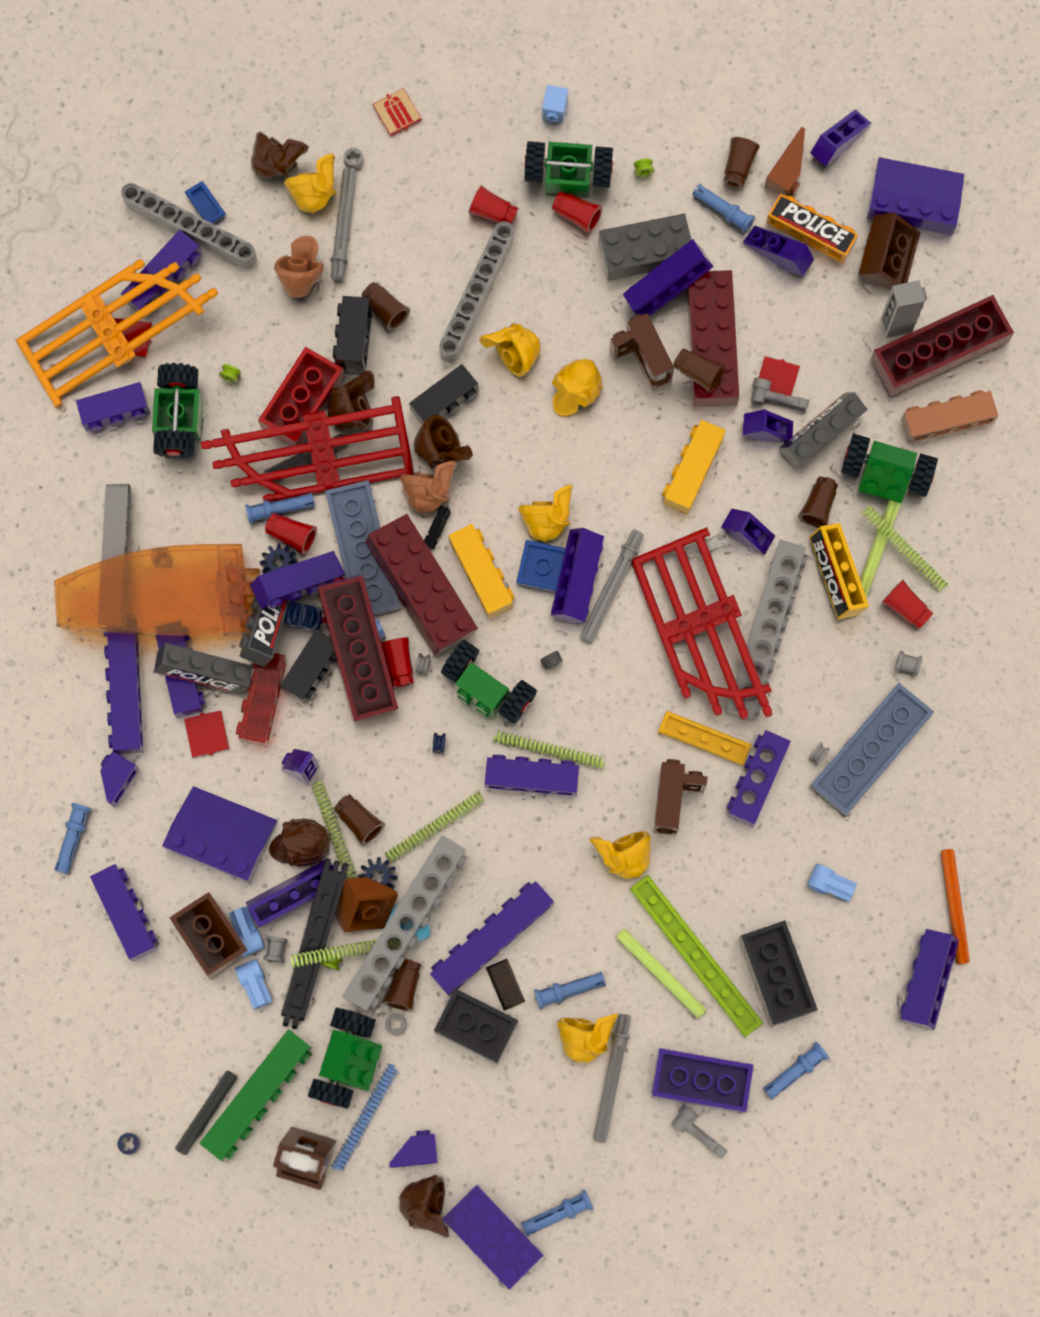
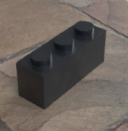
[409,364,479,424]
[280,629,336,704]

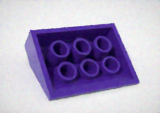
[866,157,965,236]
[162,786,278,885]

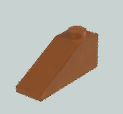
[765,127,805,196]

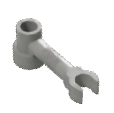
[751,378,809,410]
[671,1104,727,1159]

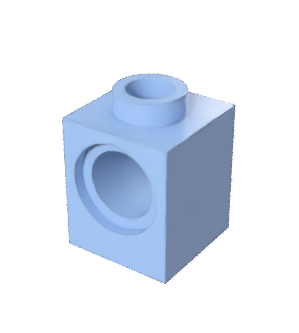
[542,85,568,122]

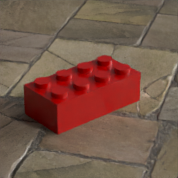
[258,347,345,446]

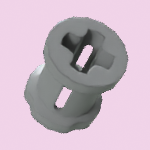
[895,651,923,676]
[263,936,288,963]

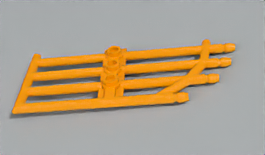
[15,259,219,408]

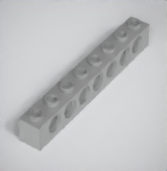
[726,539,808,721]
[342,835,467,1012]

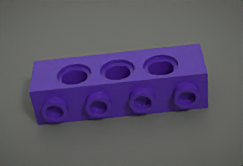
[726,730,791,828]

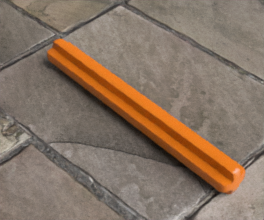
[941,849,970,964]

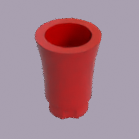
[468,185,519,225]
[552,191,603,234]
[265,513,317,555]
[881,579,934,629]
[381,637,414,688]

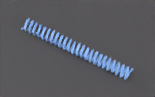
[331,1063,398,1171]

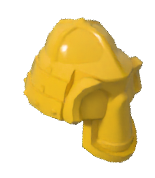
[284,153,337,214]
[479,323,541,377]
[552,359,603,417]
[518,484,573,542]
[590,831,651,879]
[557,1013,618,1063]

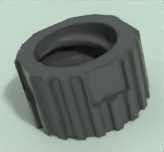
[540,650,563,670]

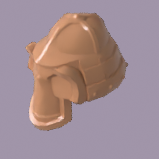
[274,235,324,299]
[399,461,457,514]

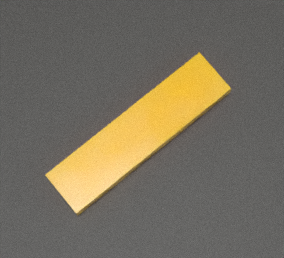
[658,711,752,766]

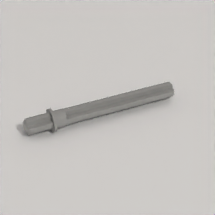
[330,167,356,281]
[580,530,644,642]
[594,1013,631,1143]

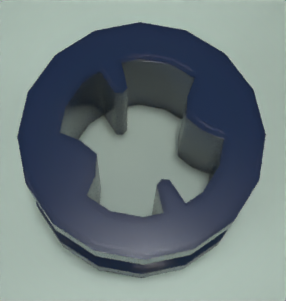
[432,732,446,754]
[117,1133,140,1155]

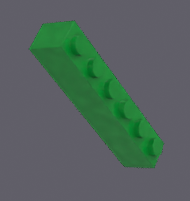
[199,1029,312,1162]

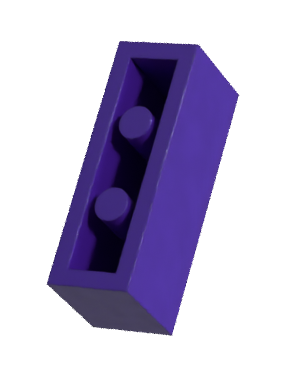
[76,382,150,432]

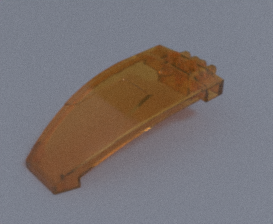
[54,544,260,636]

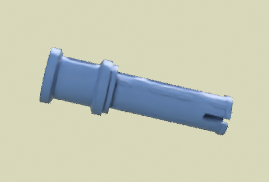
[692,184,755,233]
[245,493,315,524]
[54,803,92,874]
[534,971,606,1010]
[763,1042,829,1100]
[521,1190,594,1237]

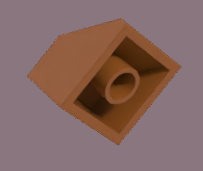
[335,877,398,932]

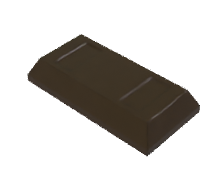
[486,959,525,1011]

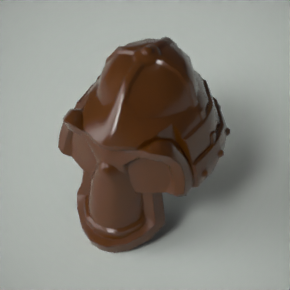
[251,131,309,178]
[327,371,375,431]
[414,415,473,469]
[269,818,330,867]
[399,1174,449,1238]

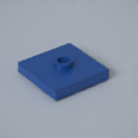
[516,540,566,593]

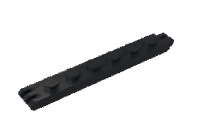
[280,858,349,1029]

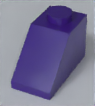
[743,409,793,443]
[721,508,775,555]
[100,751,139,808]
[389,1130,438,1168]

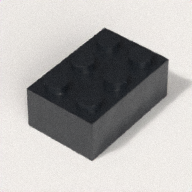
[333,296,372,375]
[434,988,519,1065]

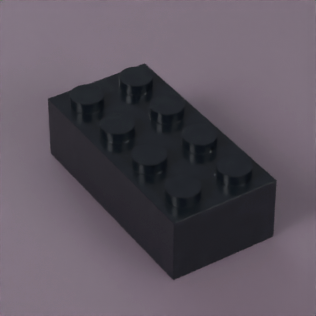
[739,920,818,1027]

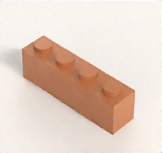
[901,390,998,443]

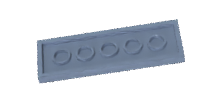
[325,480,400,616]
[810,683,934,816]

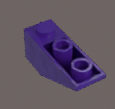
[743,225,814,277]

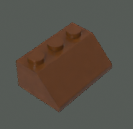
[858,213,921,290]
[169,892,248,980]

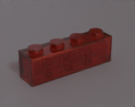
[236,653,287,747]

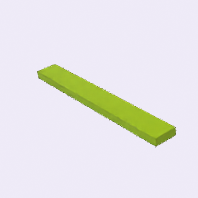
[629,875,763,1038]

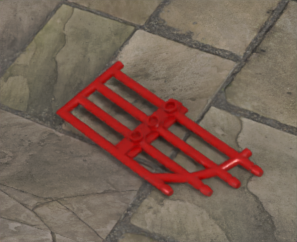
[201,396,415,502]
[631,527,772,720]

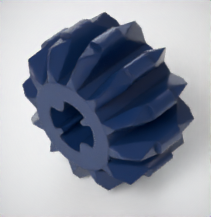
[260,543,298,574]
[284,602,323,631]
[358,857,398,889]

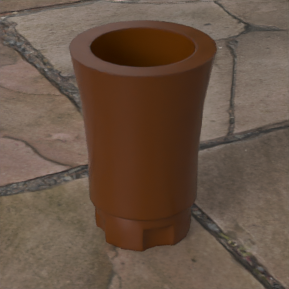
[723,137,760,188]
[362,282,410,331]
[673,348,726,393]
[798,476,838,528]
[334,794,385,846]
[381,959,421,1012]

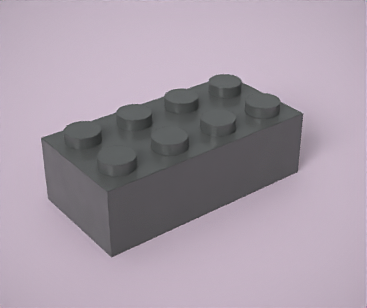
[598,213,691,281]

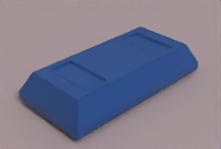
[184,180,226,224]

